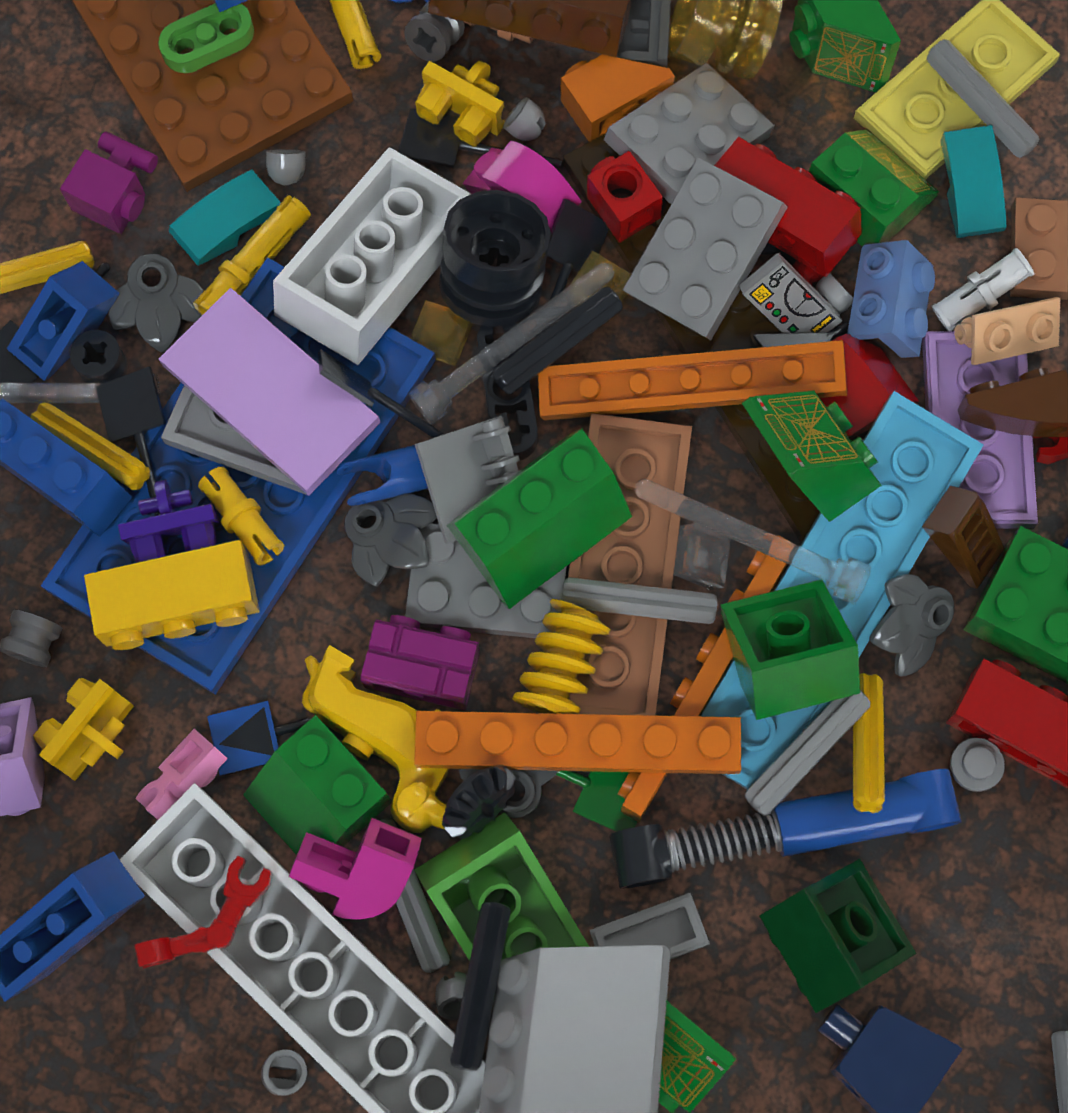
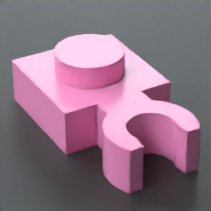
[136,729,228,820]

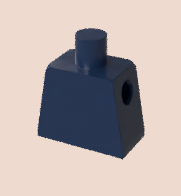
[818,1004,962,1113]

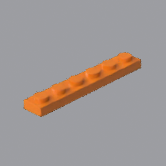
[538,340,847,421]
[618,535,796,823]
[414,711,741,774]

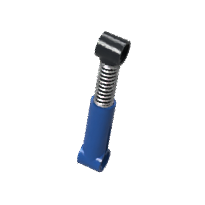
[609,769,962,890]

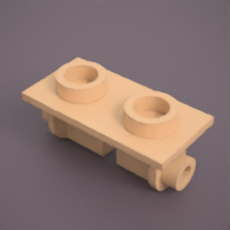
[954,297,1060,365]

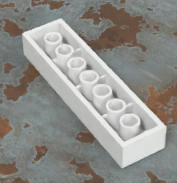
[120,783,486,1113]

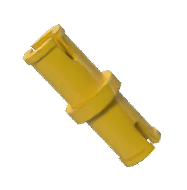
[198,466,285,566]

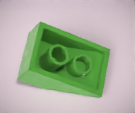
[414,812,589,998]

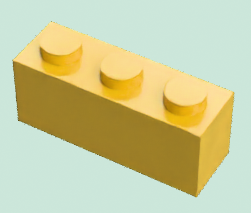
[84,540,260,650]

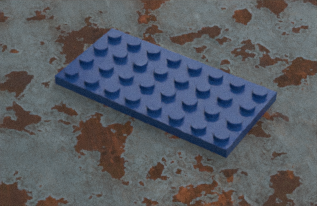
[41,257,436,695]

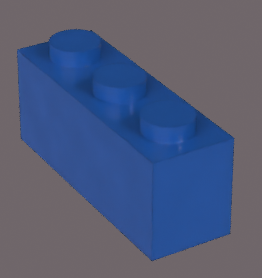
[0,398,132,537]
[0,851,145,1002]

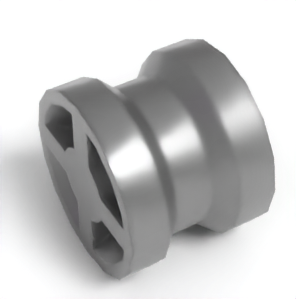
[404,1,465,62]
[0,610,63,667]

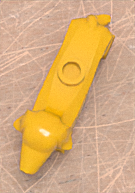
[302,645,449,833]

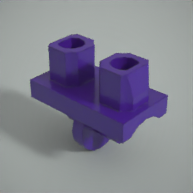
[118,480,222,563]

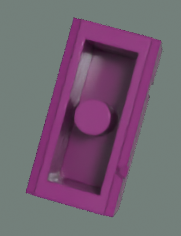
[361,615,480,711]

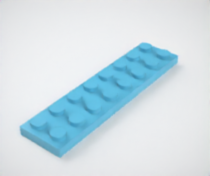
[699,391,984,789]

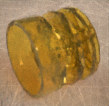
[668,0,783,80]

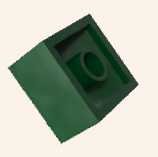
[759,859,917,1013]

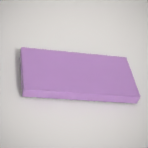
[159,288,380,496]
[922,331,1038,529]

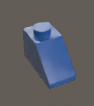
[7,261,120,381]

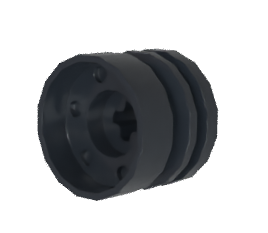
[439,190,551,327]

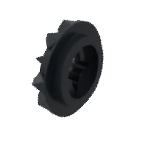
[442,765,516,839]

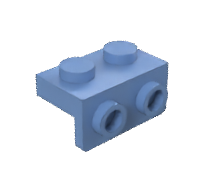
[848,240,935,358]

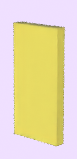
[854,0,1060,180]

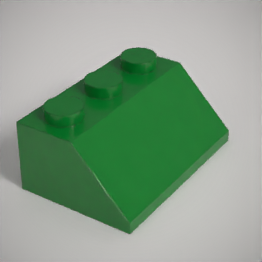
[446,429,633,609]

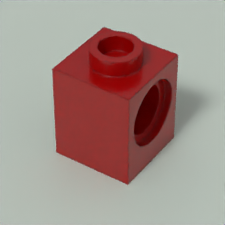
[587,150,663,243]

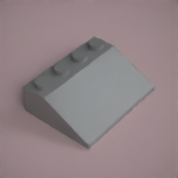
[479,945,670,1113]

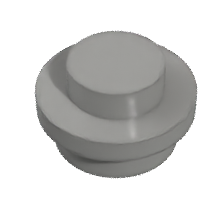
[950,738,1005,792]

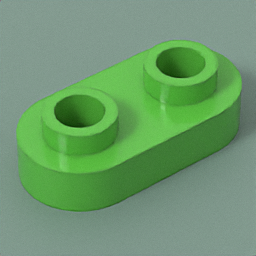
[158,3,254,73]

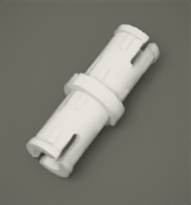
[931,248,1035,331]

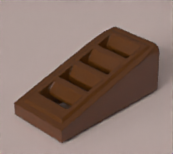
[922,486,1005,589]

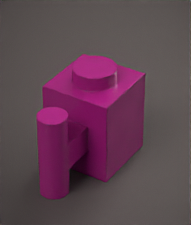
[60,131,158,234]

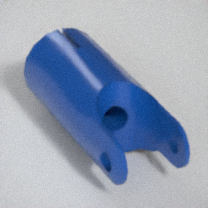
[336,445,428,506]

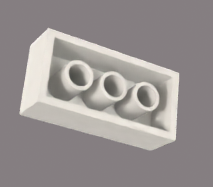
[273,147,471,365]

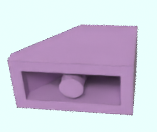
[0,697,45,816]

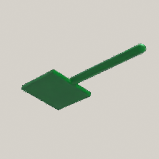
[556,771,637,832]

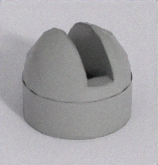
[503,97,546,141]
[266,149,306,186]
[814,273,853,314]
[435,971,467,1020]
[261,1050,307,1096]

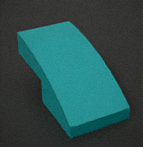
[940,125,1007,238]
[169,169,281,266]

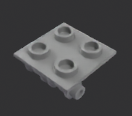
[415,415,520,544]

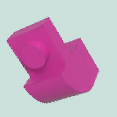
[462,140,582,231]
[288,818,422,920]

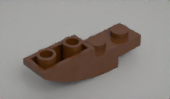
[958,368,1068,437]

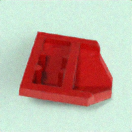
[820,334,920,439]

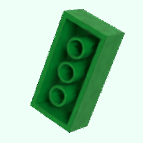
[963,526,1068,684]

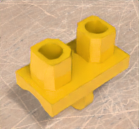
[415,61,505,147]
[33,678,134,781]

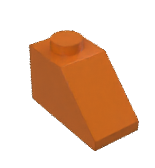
[561,54,675,142]

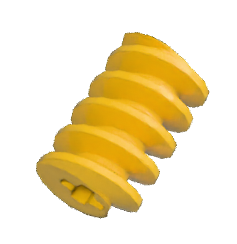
[512,599,611,714]

